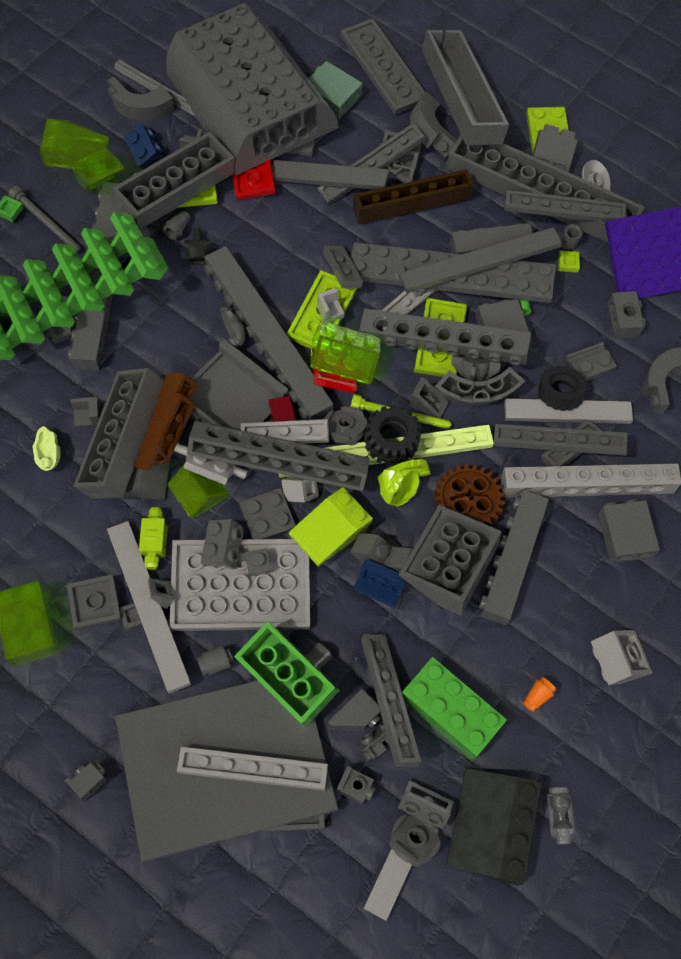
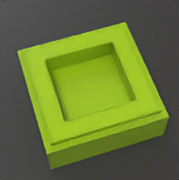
[558,250,580,273]

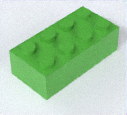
[234,621,340,726]
[402,657,507,761]

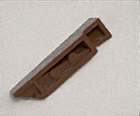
[135,373,198,470]

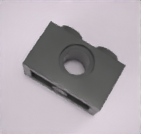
[607,291,645,339]

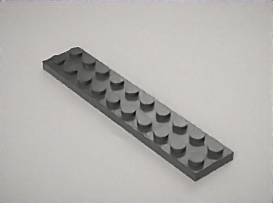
[351,242,556,303]

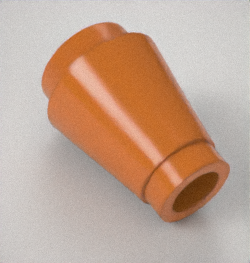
[523,677,557,712]

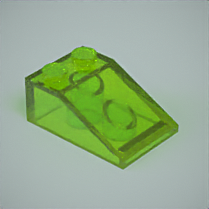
[40,119,109,171]
[69,146,125,190]

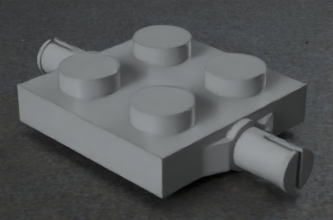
[174,443,248,485]

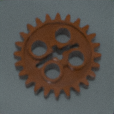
[433,463,506,526]

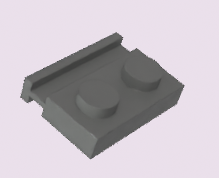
[565,342,617,381]

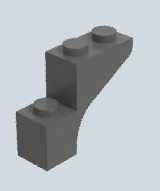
[350,533,413,582]

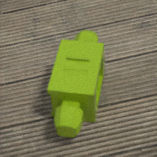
[139,507,168,570]

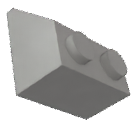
[591,630,653,685]

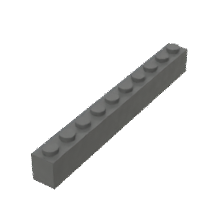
[68,182,121,371]
[203,246,333,420]

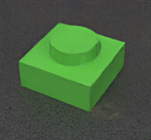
[0,195,24,222]

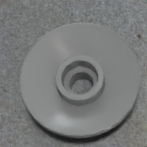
[582,160,611,191]

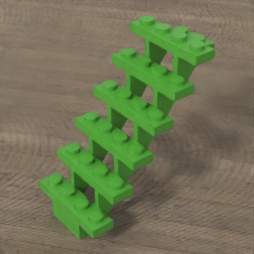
[0,212,168,360]

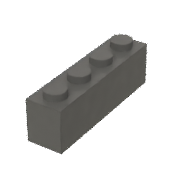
[449,223,533,254]

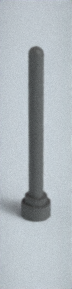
[8,185,81,253]

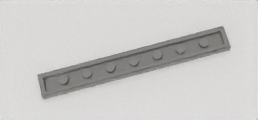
[107,521,191,694]

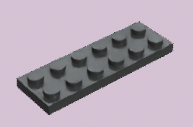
[340,18,425,115]

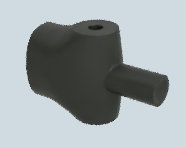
[184,227,210,265]

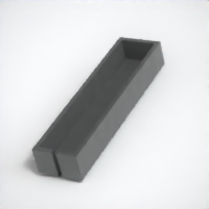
[422,30,509,146]

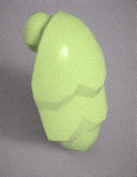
[33,426,61,471]

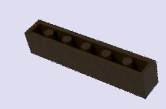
[353,169,474,225]

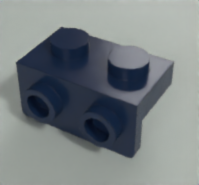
[124,123,166,169]
[353,559,406,608]

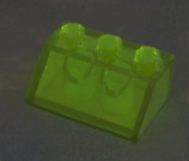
[310,320,380,385]

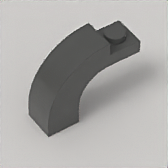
[107,76,174,121]
[410,92,457,158]
[642,347,681,414]

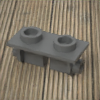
[356,721,390,761]

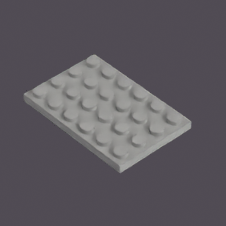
[170,539,310,631]

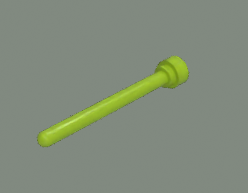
[351,394,452,429]

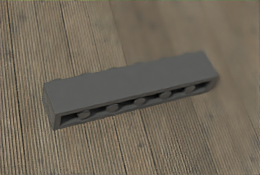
[479,490,549,625]

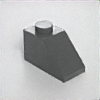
[327,689,381,730]

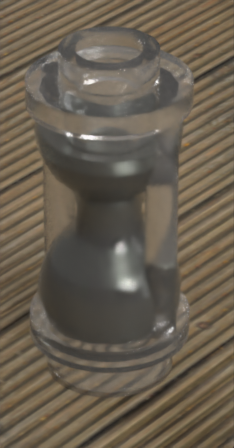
[547,787,576,844]

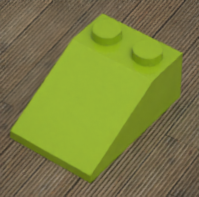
[289,487,373,566]

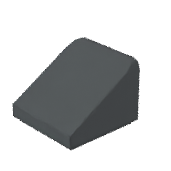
[148,578,174,609]

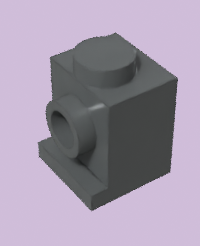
[64,761,107,801]
[336,766,376,804]

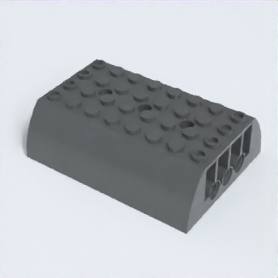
[166,3,339,175]

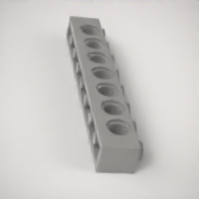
[500,464,681,498]

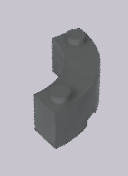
[434,367,525,406]

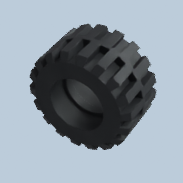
[364,405,421,466]

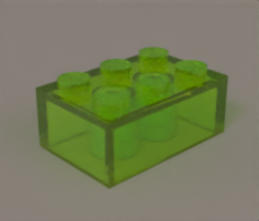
[0,580,59,667]

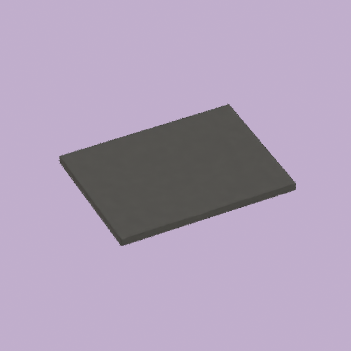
[115,681,338,863]

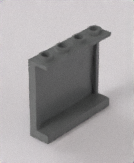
[189,339,288,431]

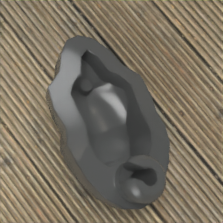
[220,306,245,348]

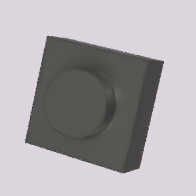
[244,548,271,577]

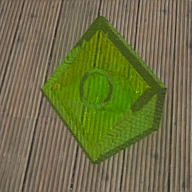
[167,464,229,519]

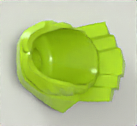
[377,459,430,506]

